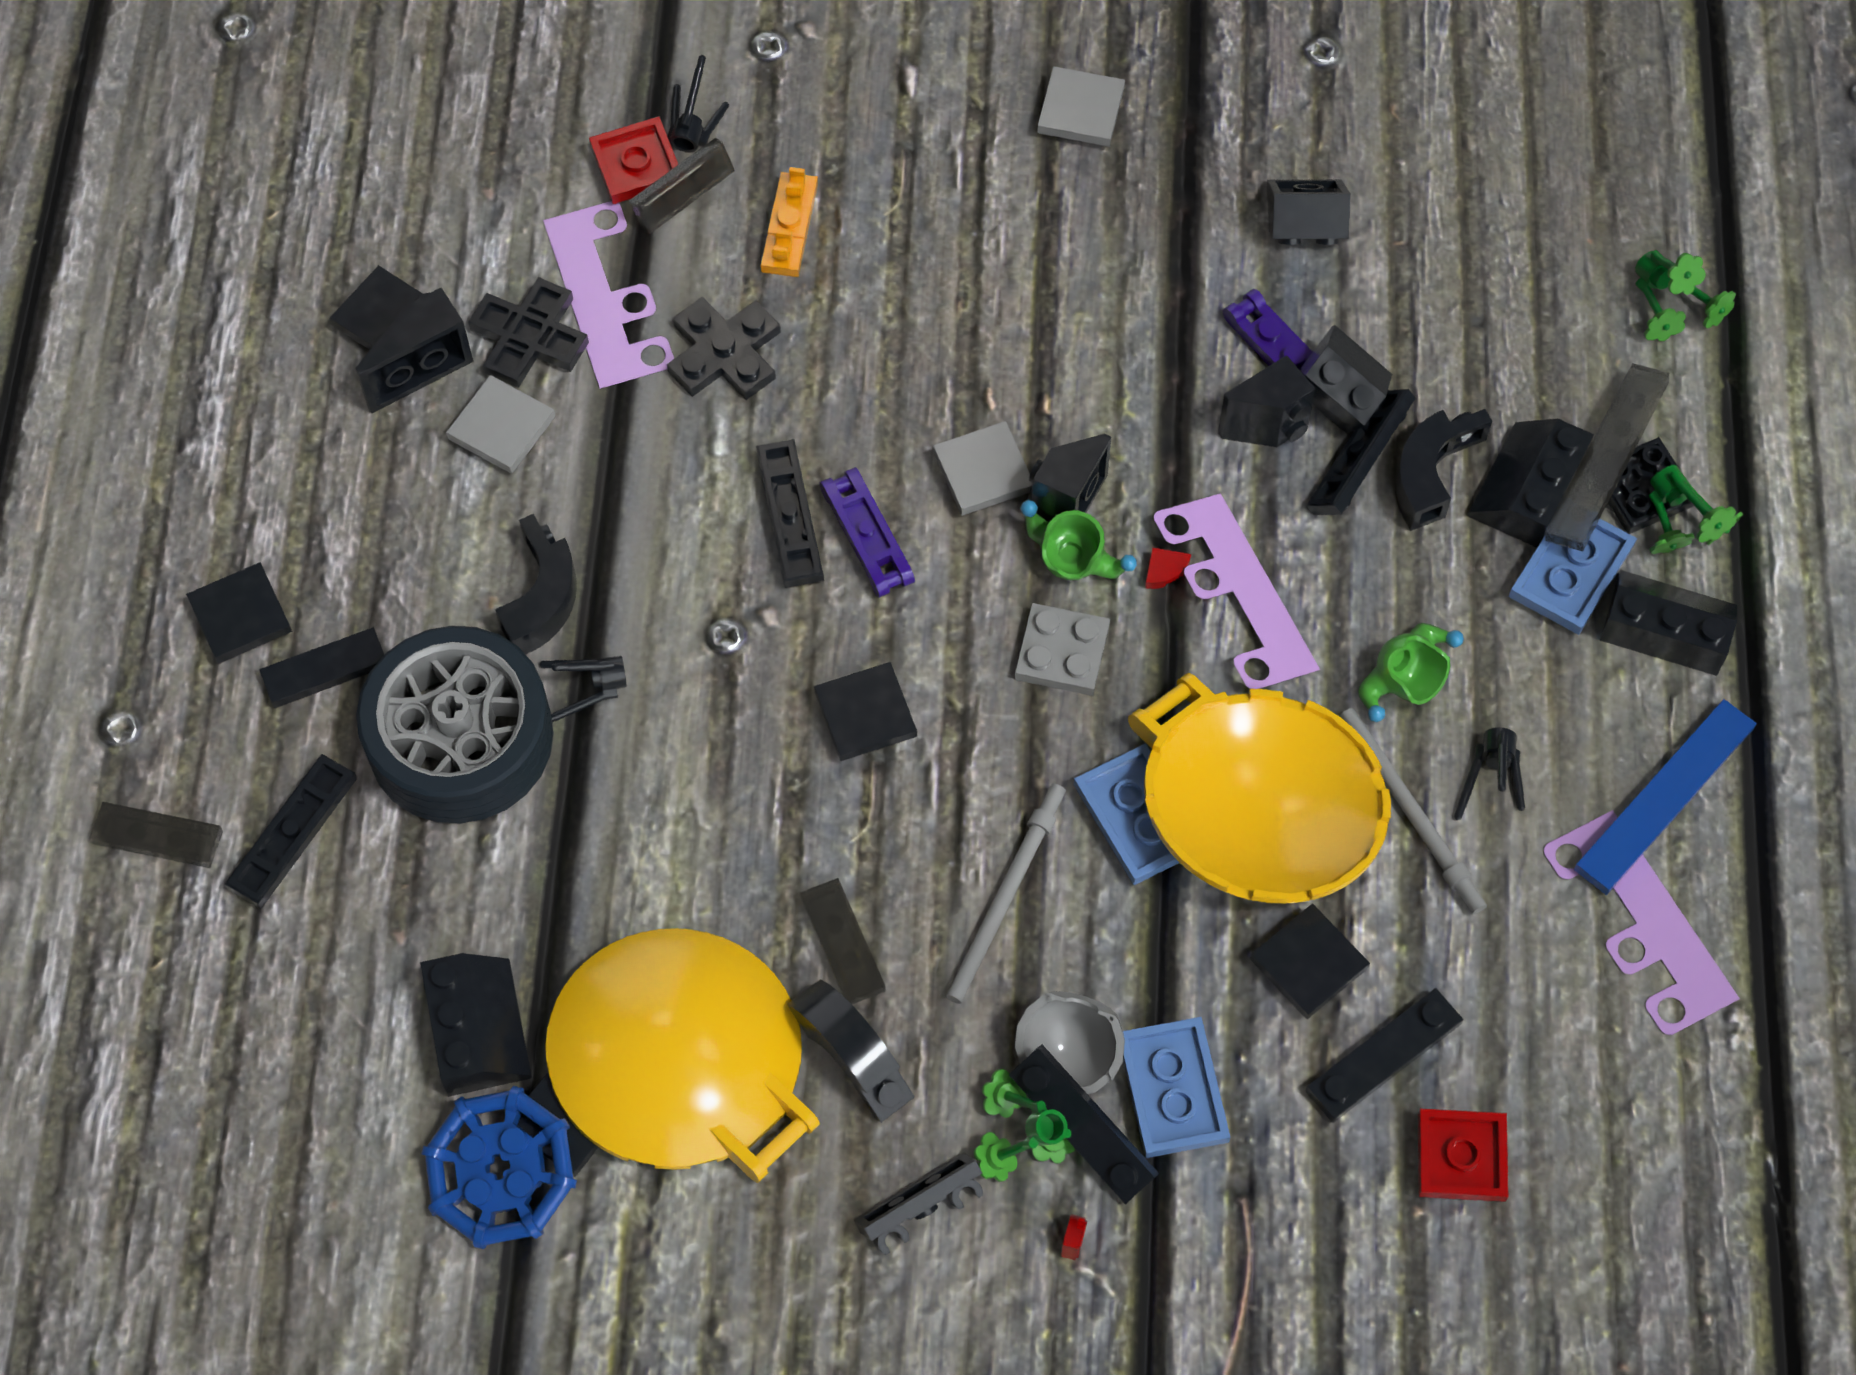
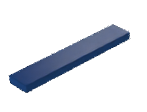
[1574,699,1757,896]

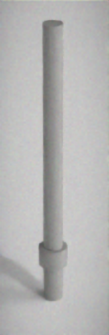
[1340,708,1487,915]
[946,783,1066,1004]

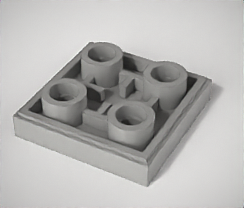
[1037,66,1125,147]
[446,375,556,474]
[933,421,1033,516]

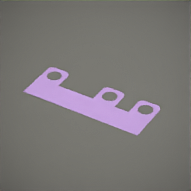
[543,201,674,389]
[1154,493,1320,689]
[1544,810,1740,1035]

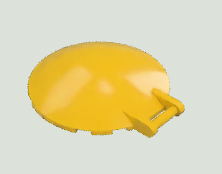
[1128,673,1391,904]
[546,928,820,1183]

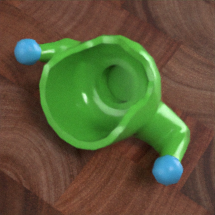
[1020,500,1137,580]
[1358,623,1464,722]

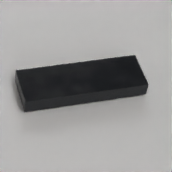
[259,627,384,709]

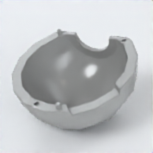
[1015,991,1125,1094]

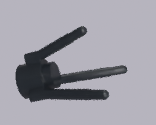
[667,55,729,152]
[540,656,627,722]
[1454,727,1525,820]

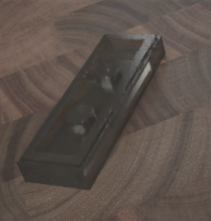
[629,138,735,234]
[89,802,223,868]
[800,878,886,1004]

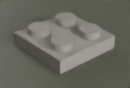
[1015,603,1110,696]

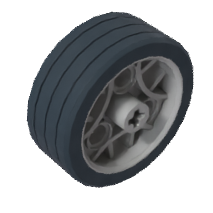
[356,626,554,824]

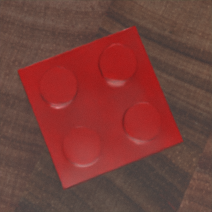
[589,116,684,204]
[1418,1108,1509,1202]

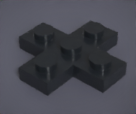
[468,277,589,388]
[667,297,781,400]

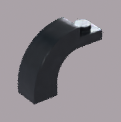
[1395,409,1492,531]
[495,514,577,655]
[787,979,915,1123]

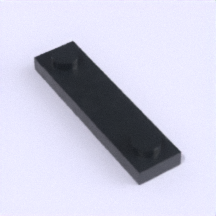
[1307,389,1416,515]
[756,439,824,588]
[225,754,357,909]
[1305,988,1464,1123]
[1009,1044,1159,1204]

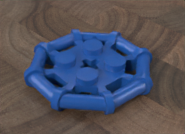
[421,1086,577,1249]

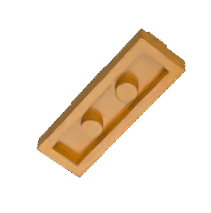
[761,167,818,277]

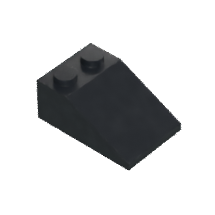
[355,288,474,413]

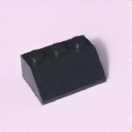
[1467,418,1594,548]
[1600,570,1737,676]
[420,953,532,1097]

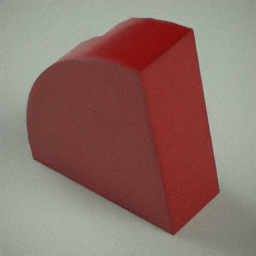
[1145,548,1192,589]
[1061,1214,1088,1260]

